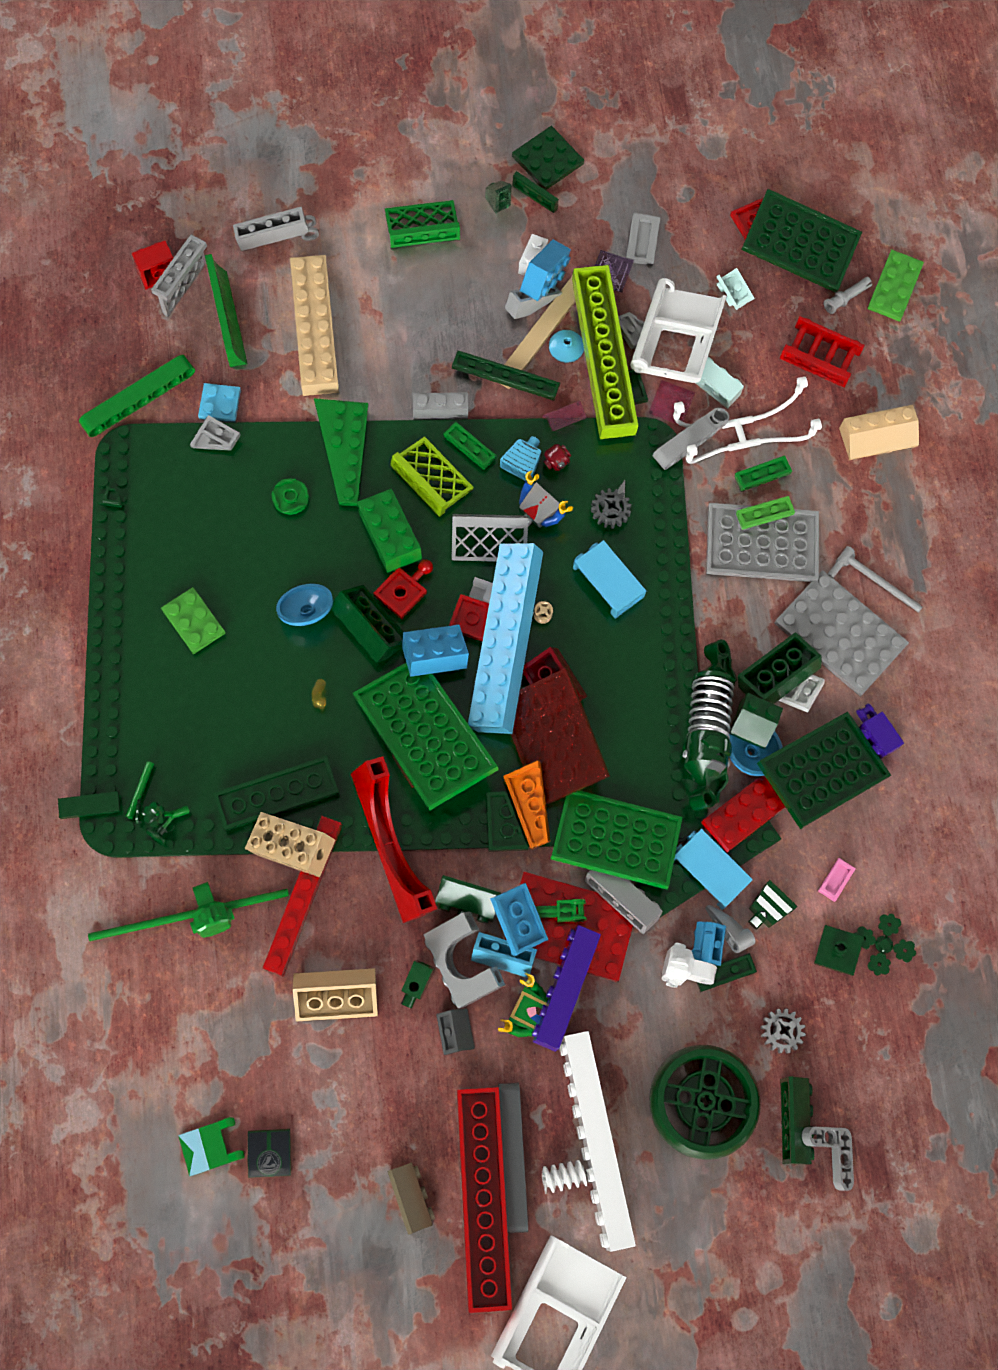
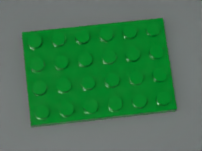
[551,788,683,890]

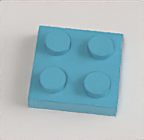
[198,383,241,422]

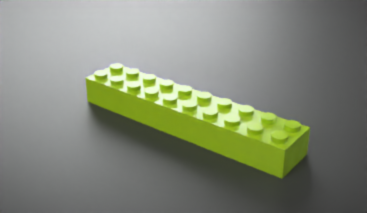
[572,265,638,439]

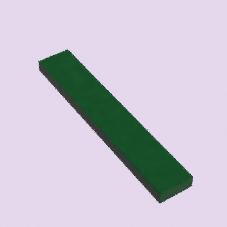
[452,350,560,401]

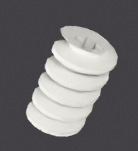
[542,1160,587,1194]

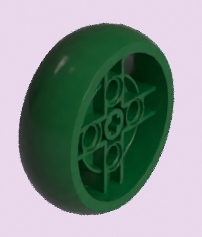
[649,1045,761,1160]

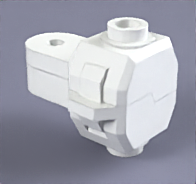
[662,943,717,988]

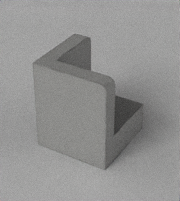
[469,577,493,603]

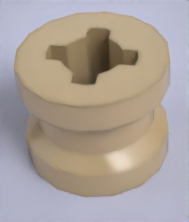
[533,601,553,624]

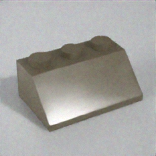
[387,1163,435,1235]

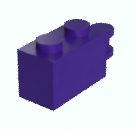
[856,703,904,759]

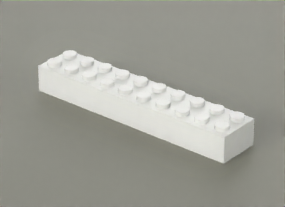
[559,1031,636,1252]

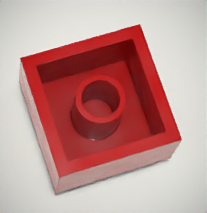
[131,241,173,290]

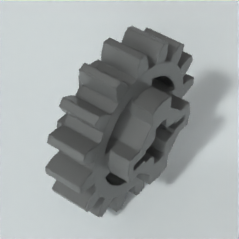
[591,488,631,529]

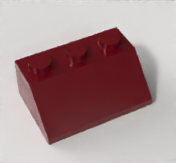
[523,647,587,716]

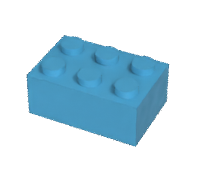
[520,239,571,301]
[402,625,469,677]

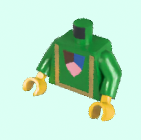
[498,973,548,1038]

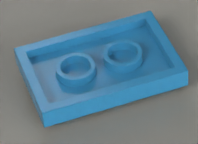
[490,883,548,956]

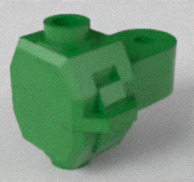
[190,882,235,938]

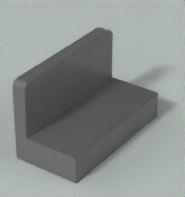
[436,1009,475,1055]

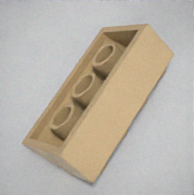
[839,405,919,460]
[293,968,378,1021]

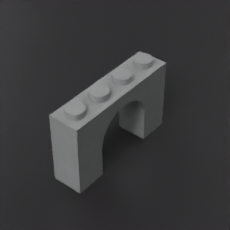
[423,912,506,1008]

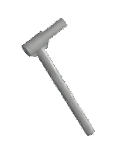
[828,546,923,613]

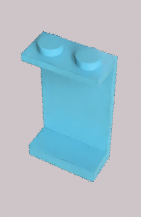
[573,540,646,619]
[674,829,753,910]

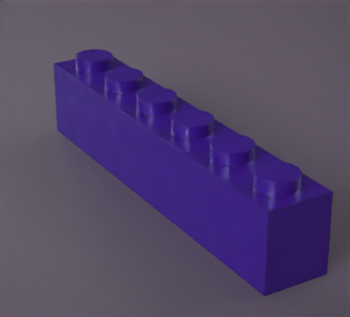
[532,925,601,1051]

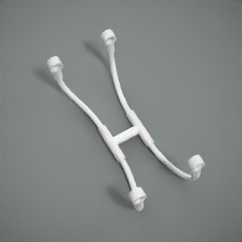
[673,376,822,464]

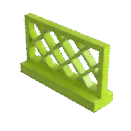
[390,437,474,517]

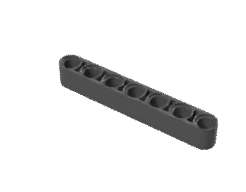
[498,1082,528,1233]

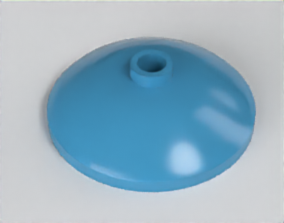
[276,584,333,626]
[729,731,783,776]

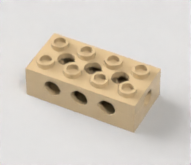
[245,812,335,877]

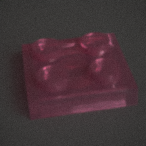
[649,380,695,424]

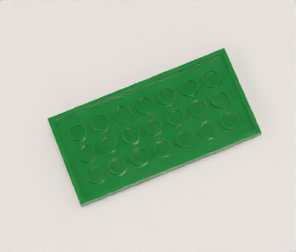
[353,663,499,810]

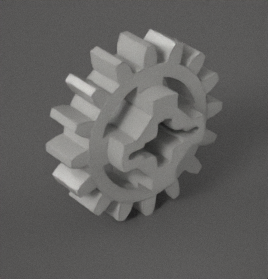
[760,1009,806,1054]

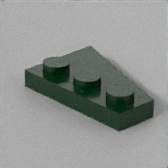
[486,791,528,852]

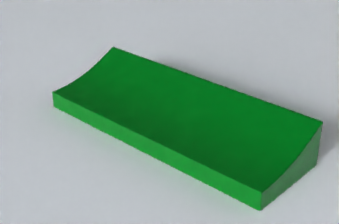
[205,254,248,368]

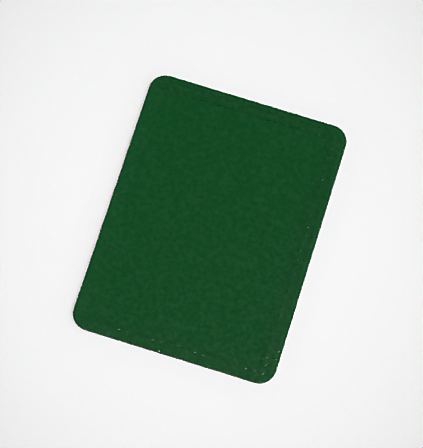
[79,417,708,858]

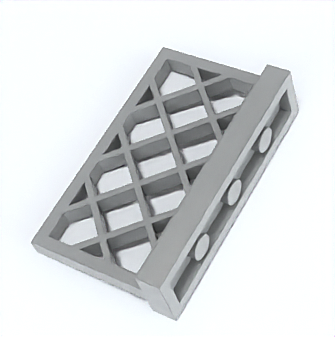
[151,235,207,317]
[452,514,528,561]

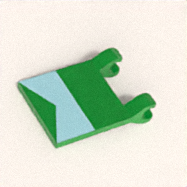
[178,1117,244,1177]

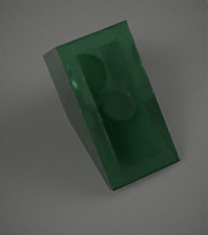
[485,181,512,214]

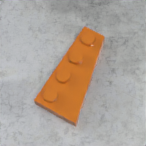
[503,761,550,849]

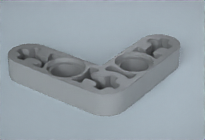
[802,1127,854,1191]

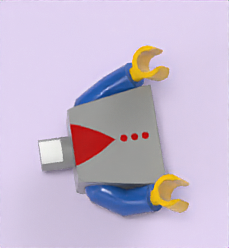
[519,470,573,528]

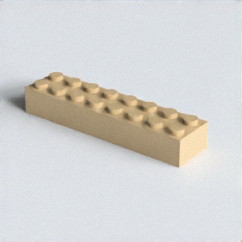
[290,255,339,396]

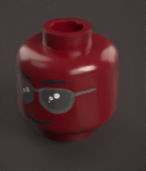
[543,444,571,471]

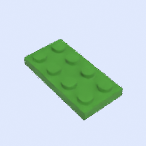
[867,249,924,322]

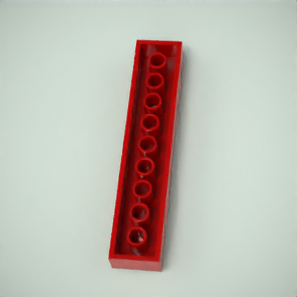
[457,1087,512,1313]

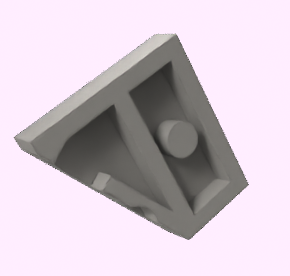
[618,312,661,350]
[190,415,241,450]

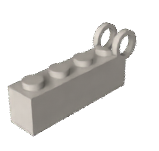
[233,207,319,251]
[585,870,663,935]

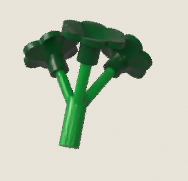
[135,799,189,846]

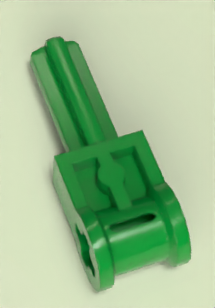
[535,899,587,922]

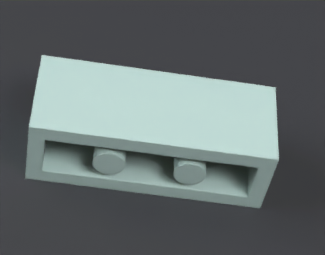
[695,357,744,409]

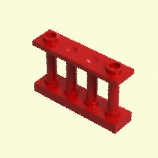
[779,316,865,388]

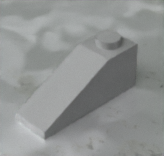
[505,286,562,319]

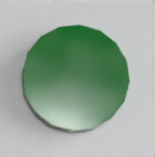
[271,478,309,515]

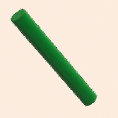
[126,761,154,819]

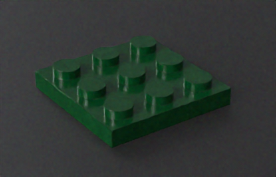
[512,125,584,190]

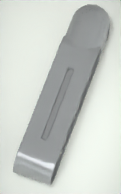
[652,407,729,470]

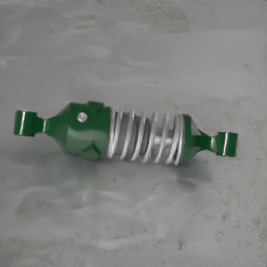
[683,639,738,811]

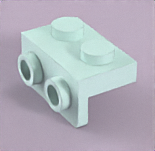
[716,268,755,310]

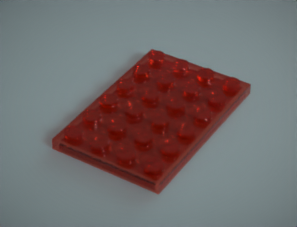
[511,668,610,805]

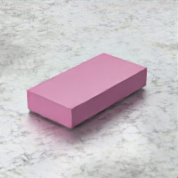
[818,858,856,902]

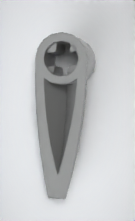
[705,905,755,953]

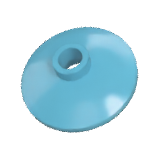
[549,330,584,363]

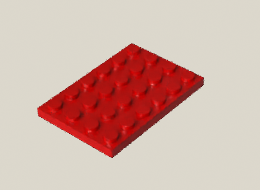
[505,872,633,982]

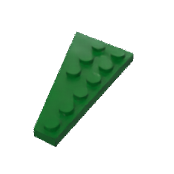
[314,398,369,507]

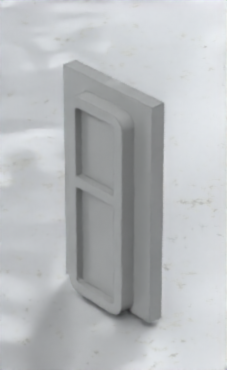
[626,213,661,264]

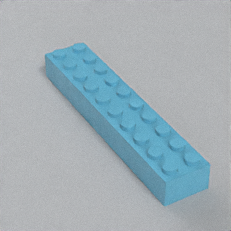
[468,543,543,734]

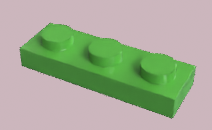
[736,496,795,530]

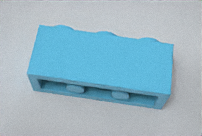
[471,932,537,978]

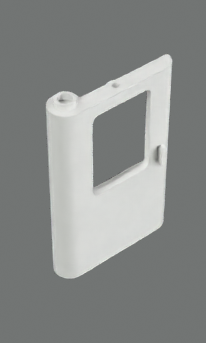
[630,278,727,383]
[491,1235,626,1370]

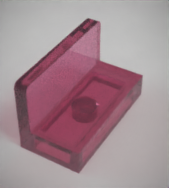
[543,401,587,431]

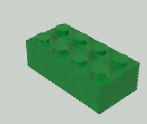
[357,489,422,573]

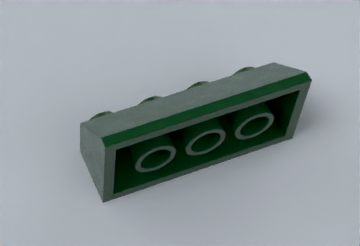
[331,585,403,662]
[780,1076,815,1165]

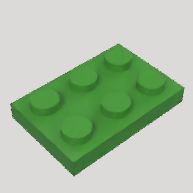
[161,587,226,655]

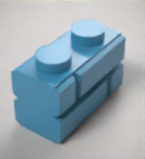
[692,922,726,966]

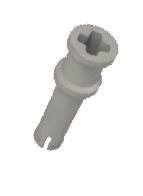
[824,277,872,314]

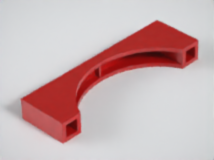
[351,756,437,923]

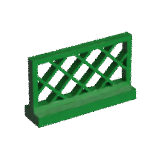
[385,200,460,248]

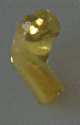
[312,679,326,709]

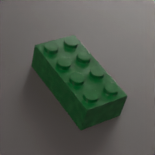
[738,632,822,704]

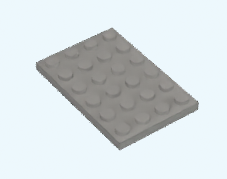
[706,503,819,582]
[774,570,909,697]

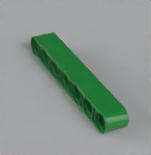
[79,355,195,437]

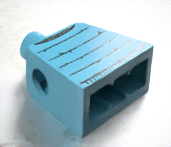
[500,436,541,481]

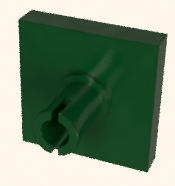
[814,925,864,976]

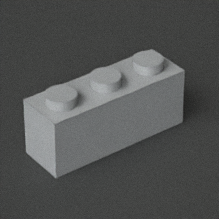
[413,392,468,420]

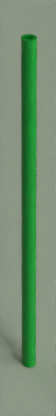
[88,889,289,941]

